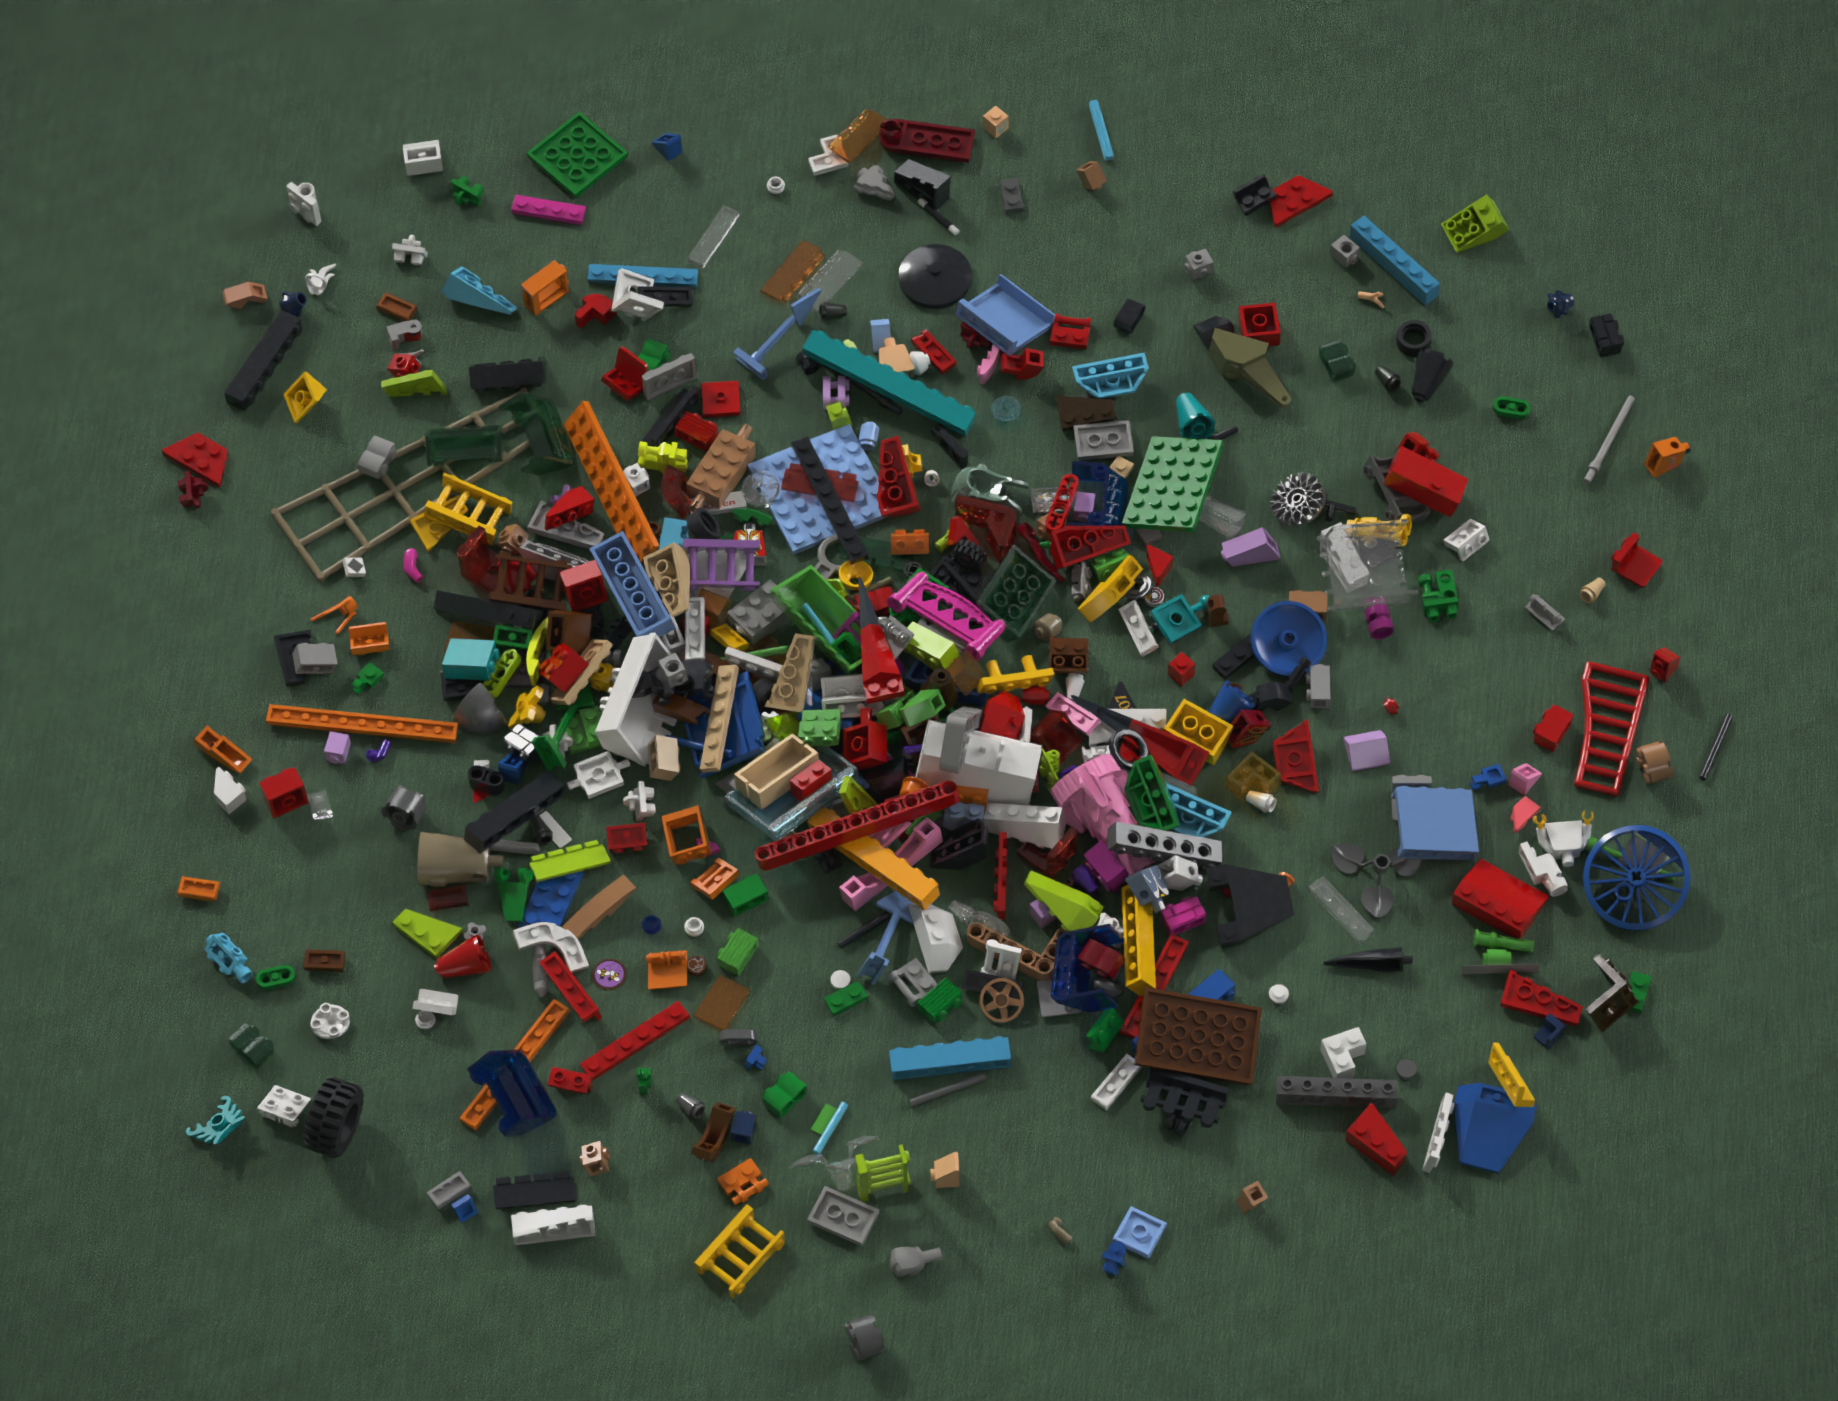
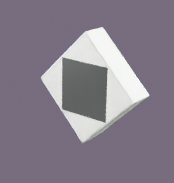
[343,557,366,577]

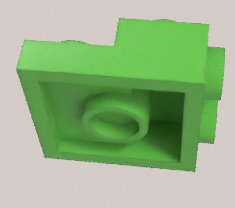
[561,705,603,754]
[798,709,842,747]

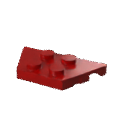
[1270,175,1333,228]
[162,432,228,487]
[1272,719,1319,793]

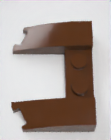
[652,647,731,725]

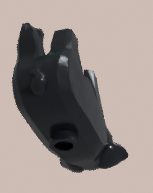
[632,660,714,705]

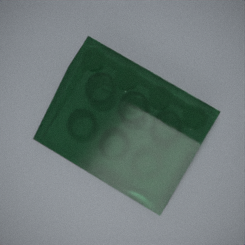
[976,545,1056,642]

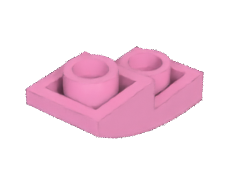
[977,344,1000,385]

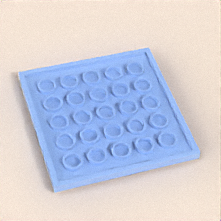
[748,424,889,555]

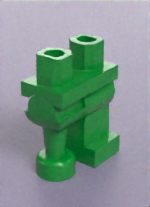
[1417,569,1458,622]

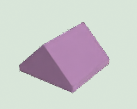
[1343,730,1390,772]

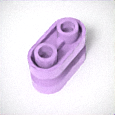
[823,376,849,410]

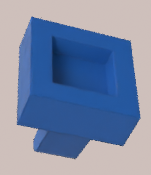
[743,1045,767,1070]
[451,1194,478,1223]

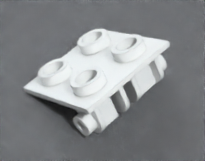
[257,1085,311,1127]

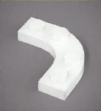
[512,922,589,973]

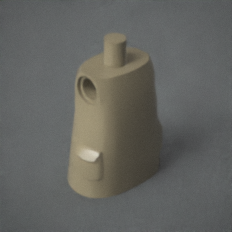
[417,832,503,887]

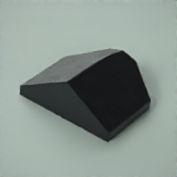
[1193,316,1234,351]

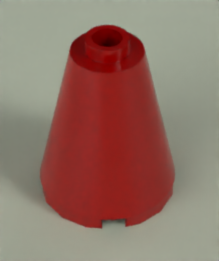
[434,934,492,978]

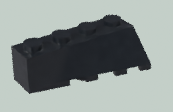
[469,356,546,392]

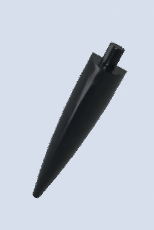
[1323,947,1413,972]

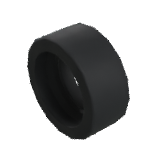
[1396,320,1432,356]
[687,508,721,539]

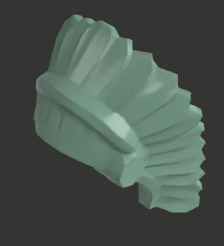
[951,464,1029,516]

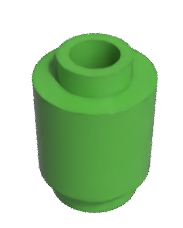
[1482,949,1511,965]

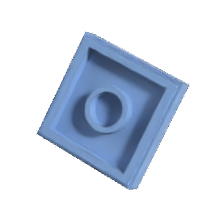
[1112,1206,1167,1259]

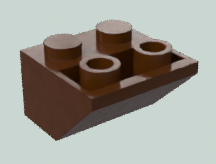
[546,609,592,652]
[1049,638,1089,674]

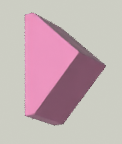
[1509,763,1542,796]

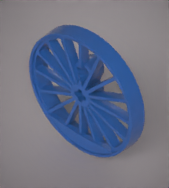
[1583,825,1690,931]

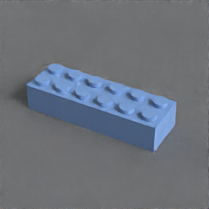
[589,531,676,637]

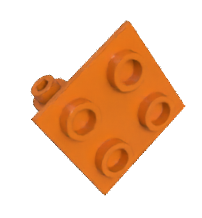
[646,950,687,990]

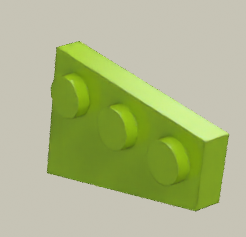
[381,370,447,397]
[839,776,878,836]
[392,909,463,959]

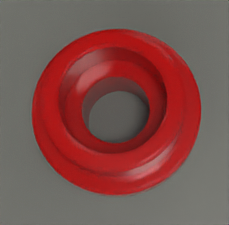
[1382,697,1399,716]

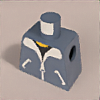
[1126,865,1169,913]

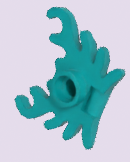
[186,1096,245,1145]

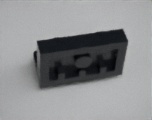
[1233,174,1277,216]

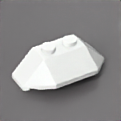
[908,903,963,973]

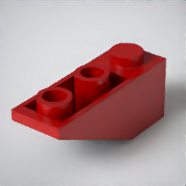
[544,486,594,531]

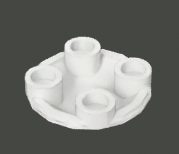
[310,1003,350,1039]

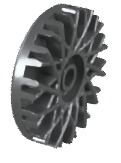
[1270,472,1326,527]

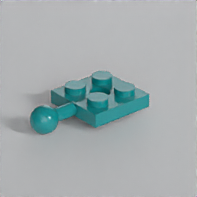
[1150,594,1210,644]

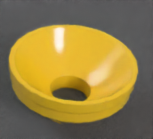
[839,561,873,590]

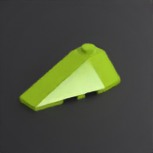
[1024,871,1103,943]

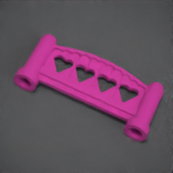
[887,572,1006,661]

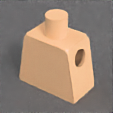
[879,337,915,377]

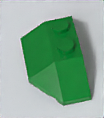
[1124,755,1180,831]

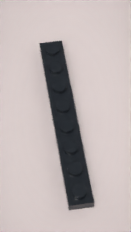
[791,436,868,565]

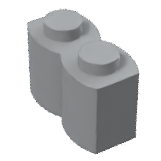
[357,435,397,479]

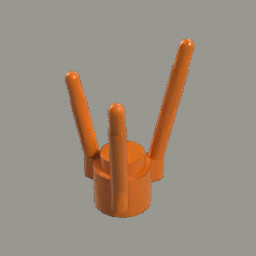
[310,596,358,634]

